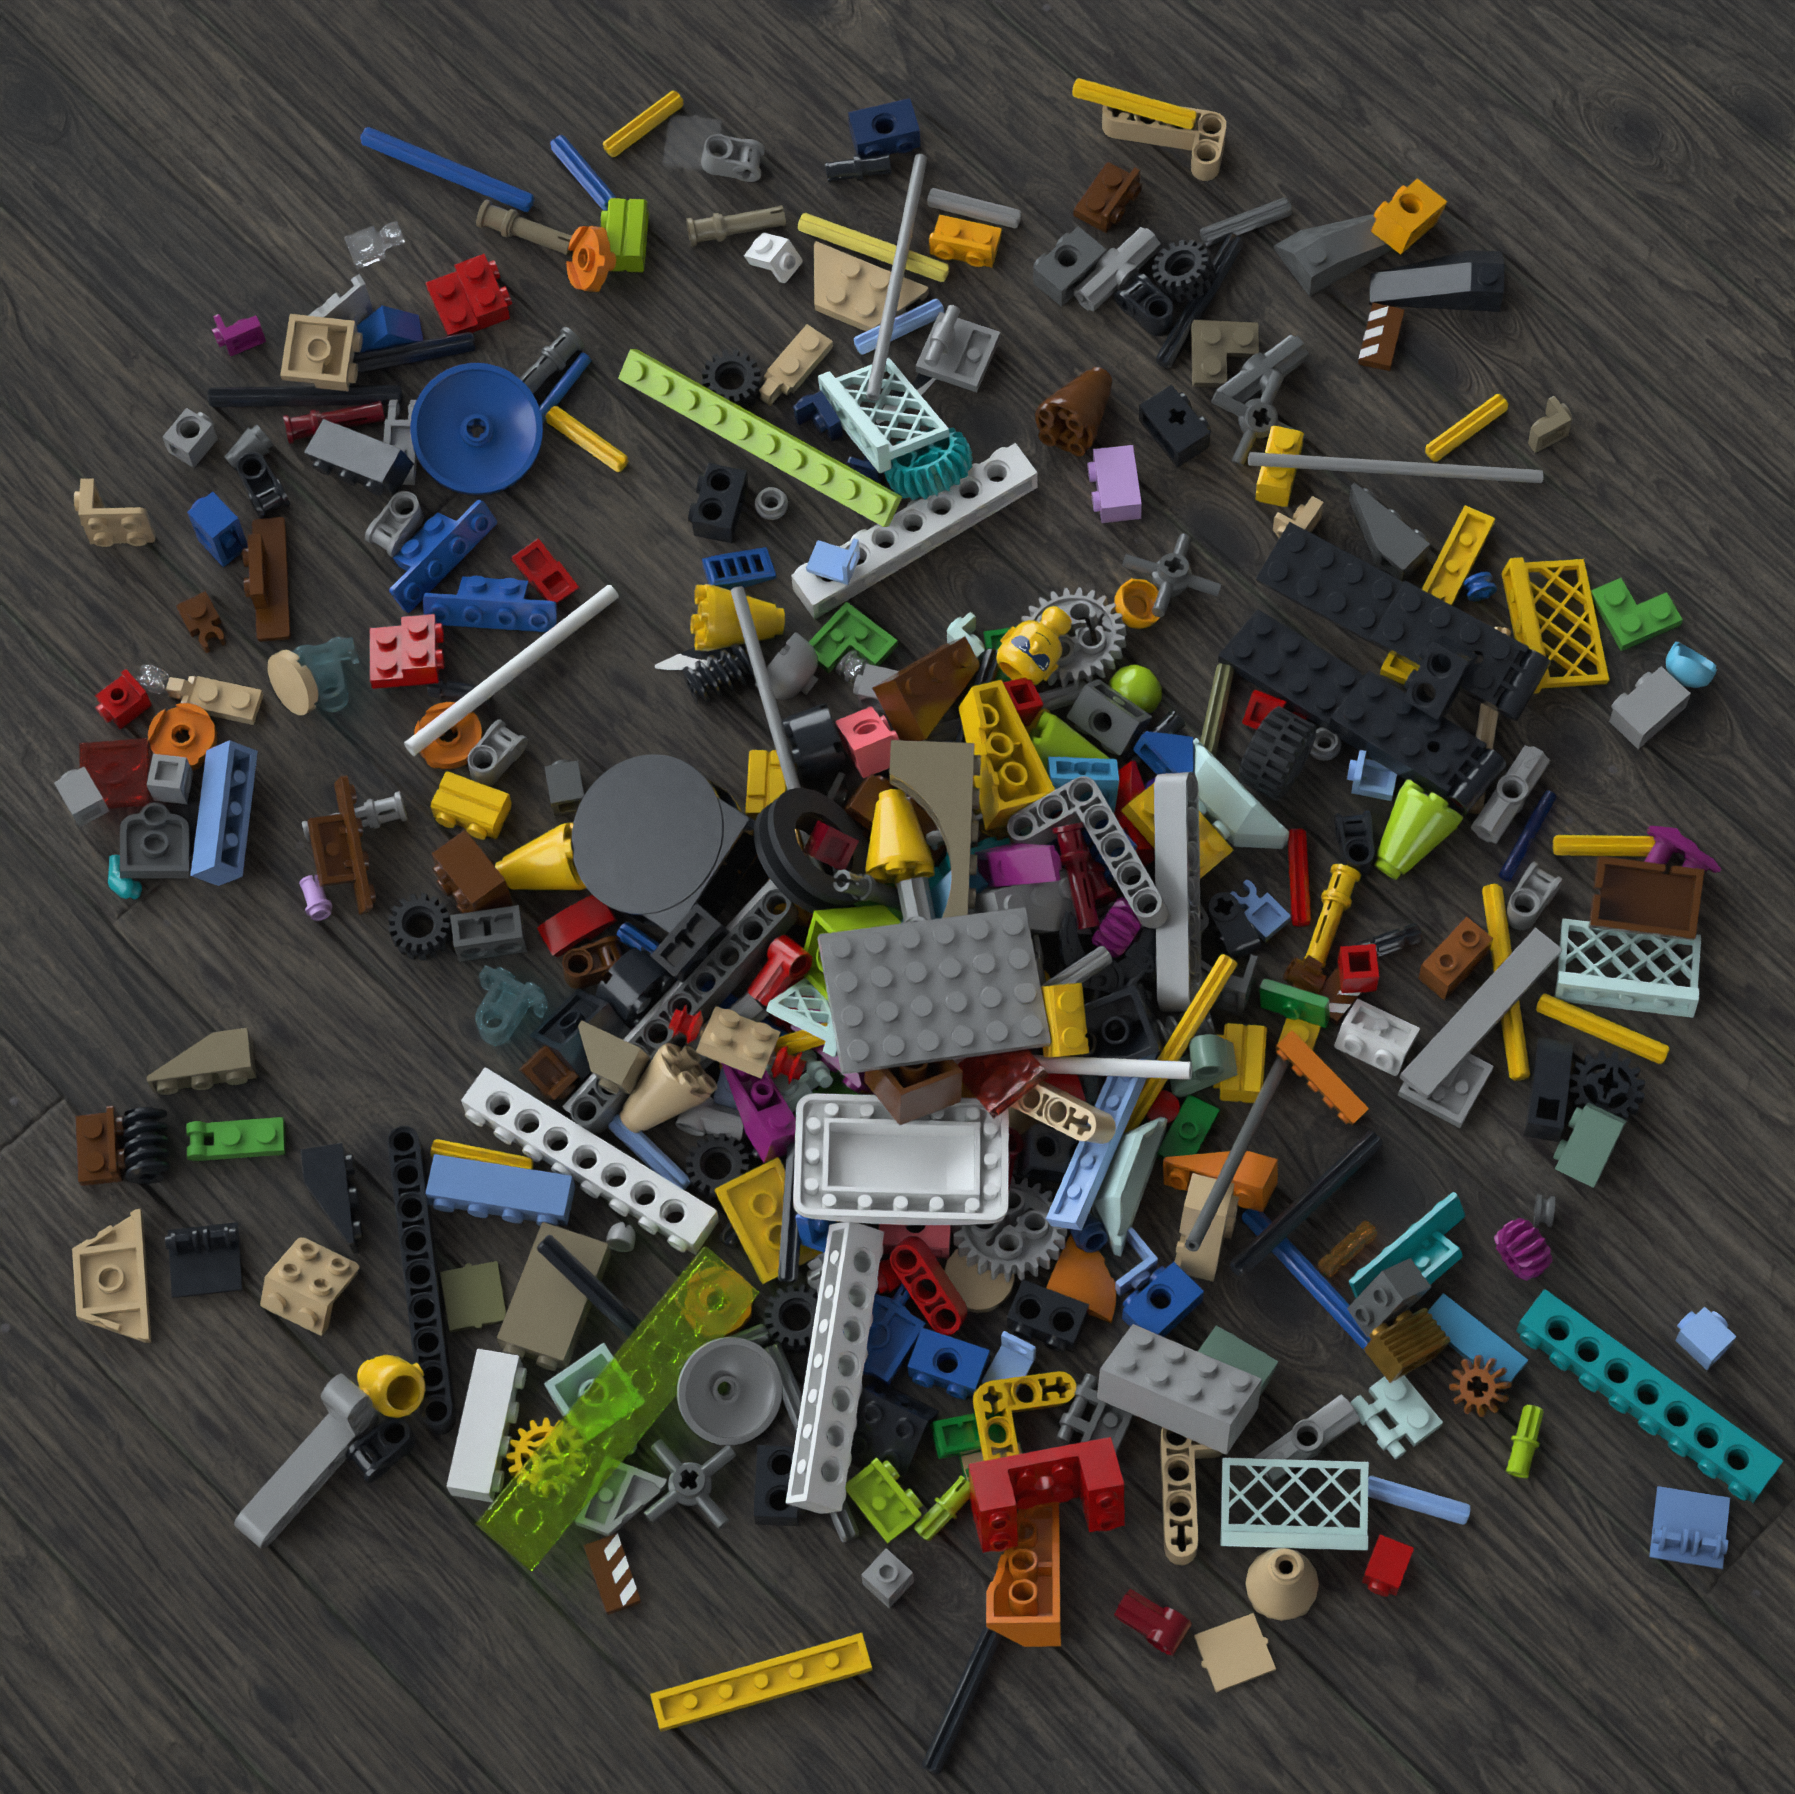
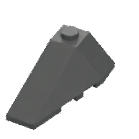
[1273,214,1393,297]

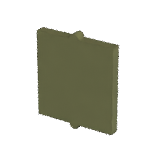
[440,1261,506,1332]

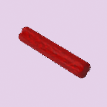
[1288,829,1311,927]

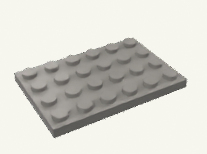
[817,907,1051,1074]

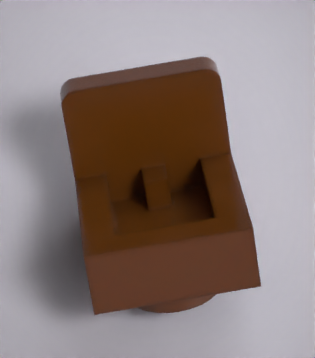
[519,1046,579,1100]

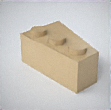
[1174,1173,1239,1282]

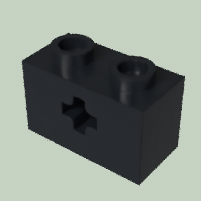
[1139,384,1211,468]

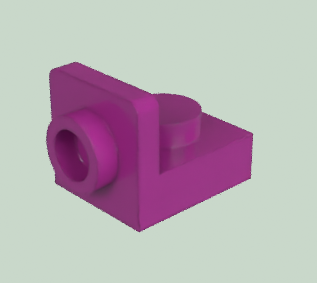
[212,314,266,357]

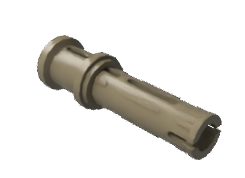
[476,199,572,256]
[686,205,786,247]

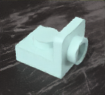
[947,612,985,670]

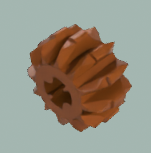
[1449,1355,1512,1417]

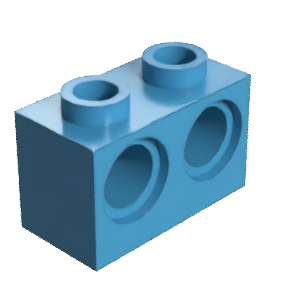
[1046,757,1119,813]

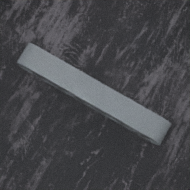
[1154,772,1202,1012]

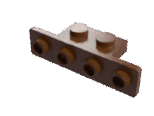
[242,517,291,642]
[307,776,376,915]

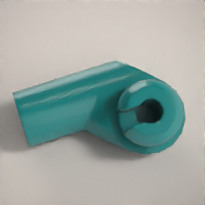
[108,855,142,899]

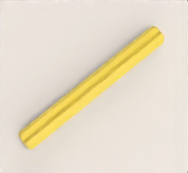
[798,213,949,282]

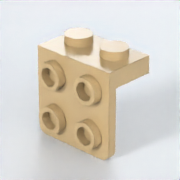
[74,478,155,547]
[260,1238,359,1336]

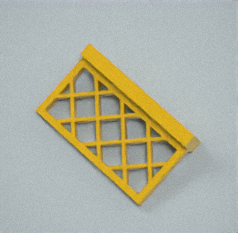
[1501,557,1609,694]

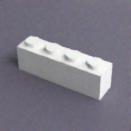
[447,1349,527,1502]

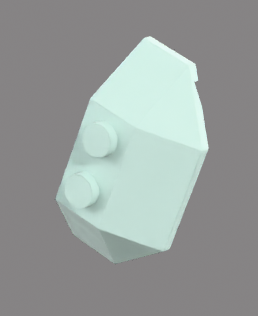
[1193,738,1289,849]
[1092,1117,1167,1257]

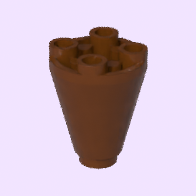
[1035,367,1113,456]

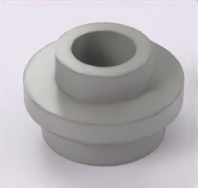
[755,487,788,520]
[1310,727,1341,761]

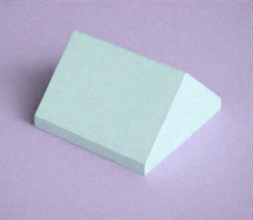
[544,1343,644,1444]

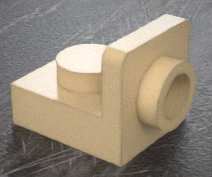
[1273,496,1324,538]

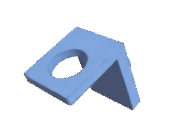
[806,538,860,585]
[1115,1227,1158,1297]
[982,1331,1036,1394]

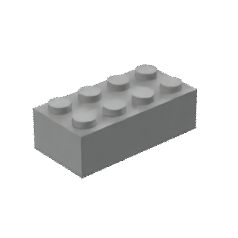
[1097,1324,1262,1455]

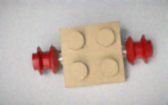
[668,1005,807,1085]

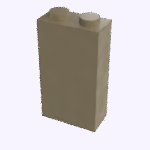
[497,1222,611,1371]

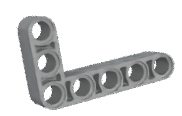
[1007,776,1169,929]
[234,1374,380,1549]

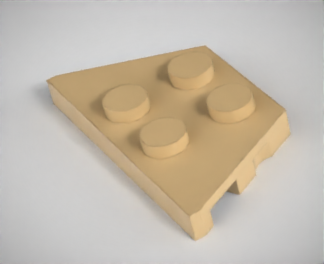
[814,241,929,331]
[72,1209,151,1343]

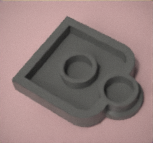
[120,803,189,878]

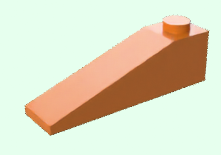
[986,1502,1061,1647]

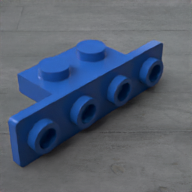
[389,500,497,613]
[423,576,557,632]

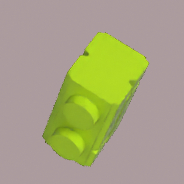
[601,198,649,272]

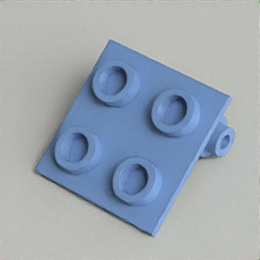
[1649,1486,1730,1569]

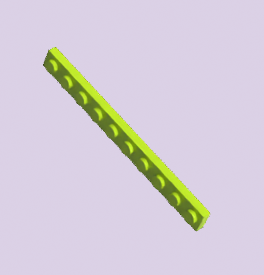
[618,349,902,527]

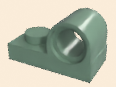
[1170,1034,1238,1098]

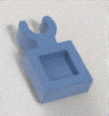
[1230,880,1291,942]

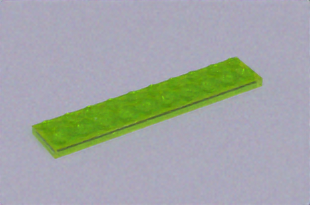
[475,1246,760,1571]

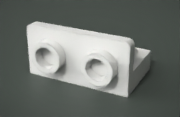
[1334,999,1420,1076]

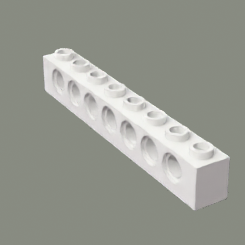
[791,443,1037,620]
[461,1067,719,1255]
[786,1222,884,1514]

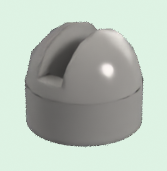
[606,1222,636,1252]

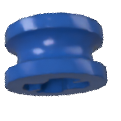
[1463,572,1497,602]

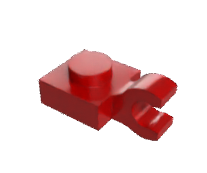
[1242,690,1307,729]

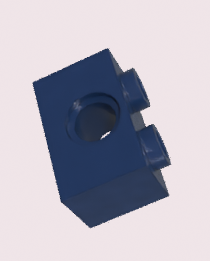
[848,98,920,158]

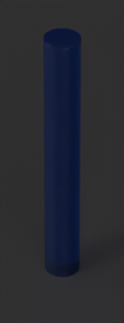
[1498,790,1557,881]

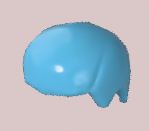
[1666,642,1717,688]

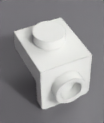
[744,233,802,283]

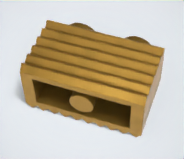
[1364,1308,1450,1383]

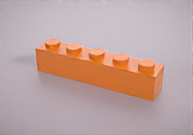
[1275,1030,1369,1125]

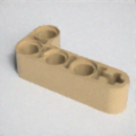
[1102,105,1226,181]
[984,1069,1116,1144]
[1160,1427,1223,1565]

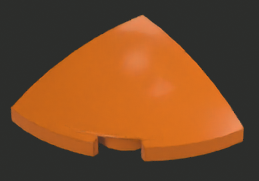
[1046,1234,1116,1323]

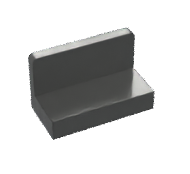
[1211,955,1258,1017]

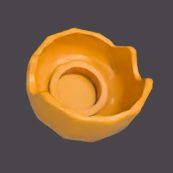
[1114,579,1160,629]

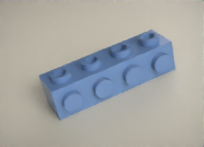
[191,740,258,886]
[425,1154,575,1226]

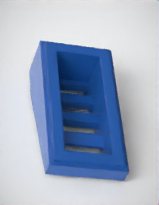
[702,547,776,590]

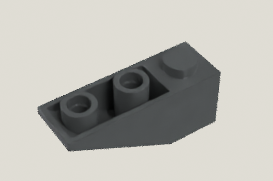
[1349,482,1430,582]

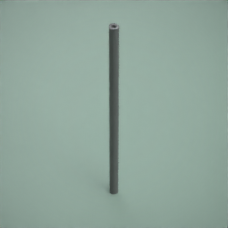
[1185,1055,1290,1252]

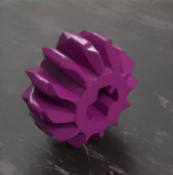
[1092,897,1145,958]
[1494,1218,1552,1281]

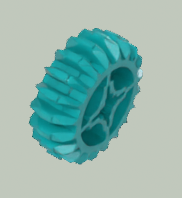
[884,427,973,500]

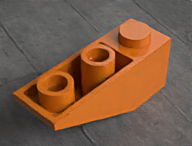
[1163,1151,1278,1212]

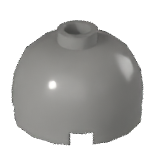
[755,632,818,700]

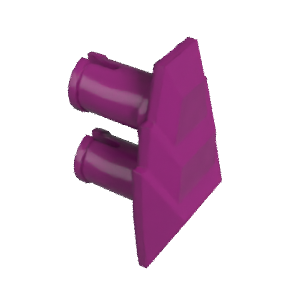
[1644,825,1721,874]

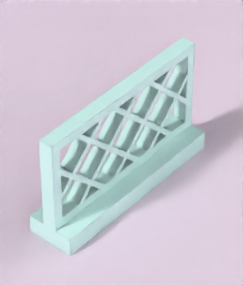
[818,358,950,473]
[1554,918,1701,1018]
[766,978,838,1057]
[1220,1458,1369,1550]

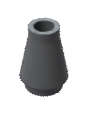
[224,424,274,471]

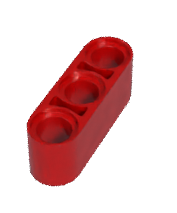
[890,1236,968,1335]

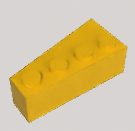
[958,680,1055,830]

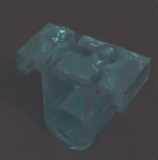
[291,637,359,712]
[475,965,548,1045]

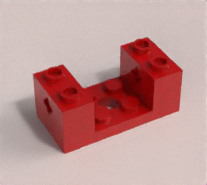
[968,1437,1125,1553]

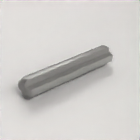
[927,188,1021,228]

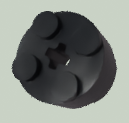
[782,703,849,780]
[596,946,676,1028]

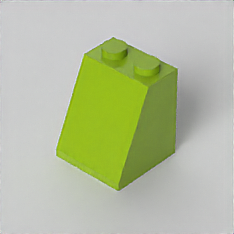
[804,905,901,1002]

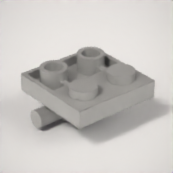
[916,305,1000,393]

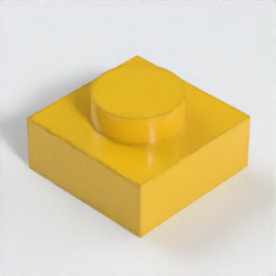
[1276,1018,1321,1051]

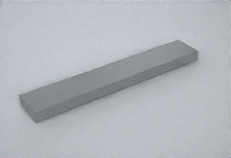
[1400,927,1562,1100]

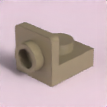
[1528,396,1572,453]

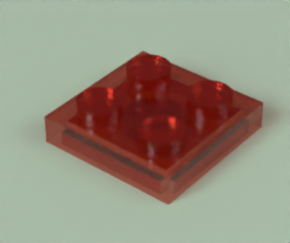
[79,738,150,808]
[958,1049,1049,1119]

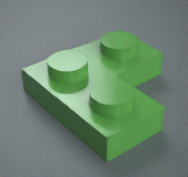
[1591,578,1683,651]
[809,602,898,673]

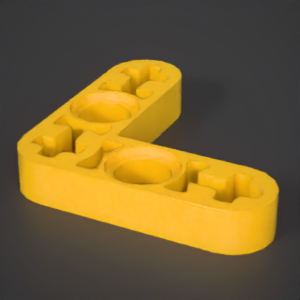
[973,1371,1076,1461]

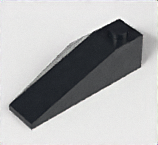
[1369,250,1504,312]
[1013,983,1161,1060]

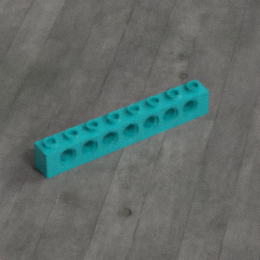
[1516,1289,1783,1503]

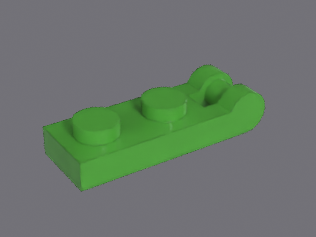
[186,1117,286,1161]

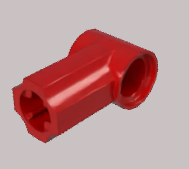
[747,935,813,1007]

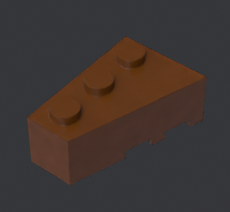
[842,774,946,865]

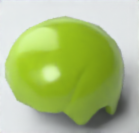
[1108,665,1162,713]

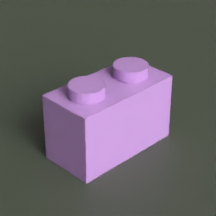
[1087,445,1142,523]

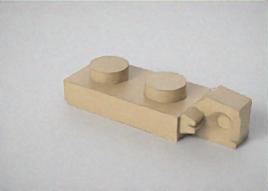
[759,324,833,406]
[166,676,263,725]

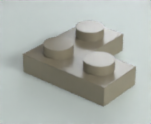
[1191,320,1259,388]

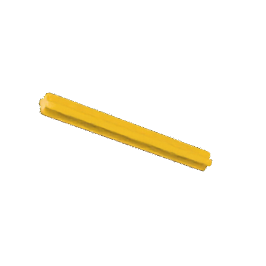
[1482,884,1530,1081]
[1123,954,1237,1134]

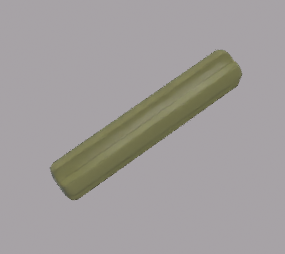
[1200,664,1234,757]

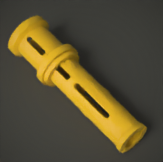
[1304,864,1361,968]

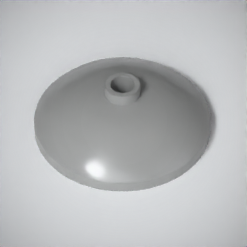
[677,1337,782,1445]

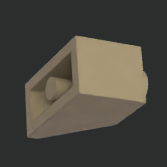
[578,1020,650,1095]

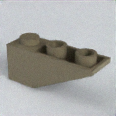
[147,1028,256,1095]

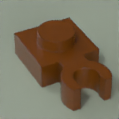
[175,591,226,653]

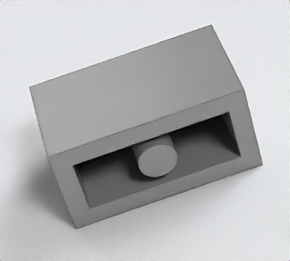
[1609,666,1691,749]

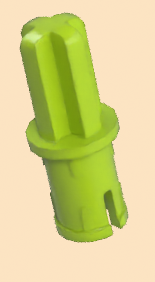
[1506,1405,1544,1478]
[914,1475,970,1541]

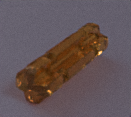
[1317,1220,1378,1278]

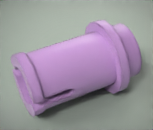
[299,875,332,921]

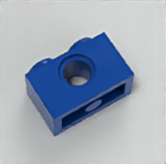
[187,492,248,568]
[1122,1262,1204,1337]
[907,1328,990,1400]

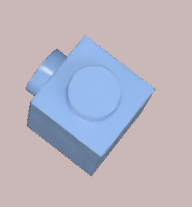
[1675,1307,1736,1370]

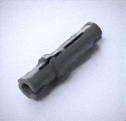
[833,869,902,912]

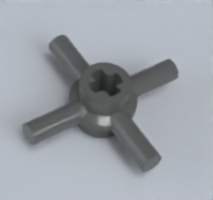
[1211,371,1305,466]
[1122,534,1222,617]
[643,1439,737,1530]

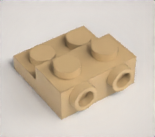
[280,314,363,391]

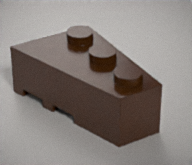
[872,636,981,741]

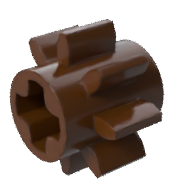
[1283,955,1326,994]

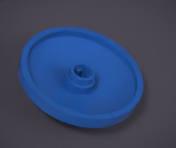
[410,363,543,495]

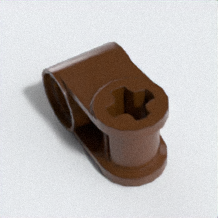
[562,936,623,989]

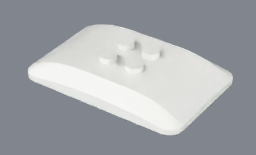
[793,1093,1009,1225]

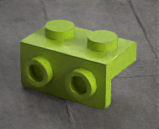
[845,1458,923,1544]

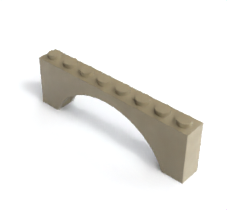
[889,740,981,918]

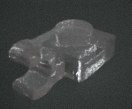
[344,222,405,269]

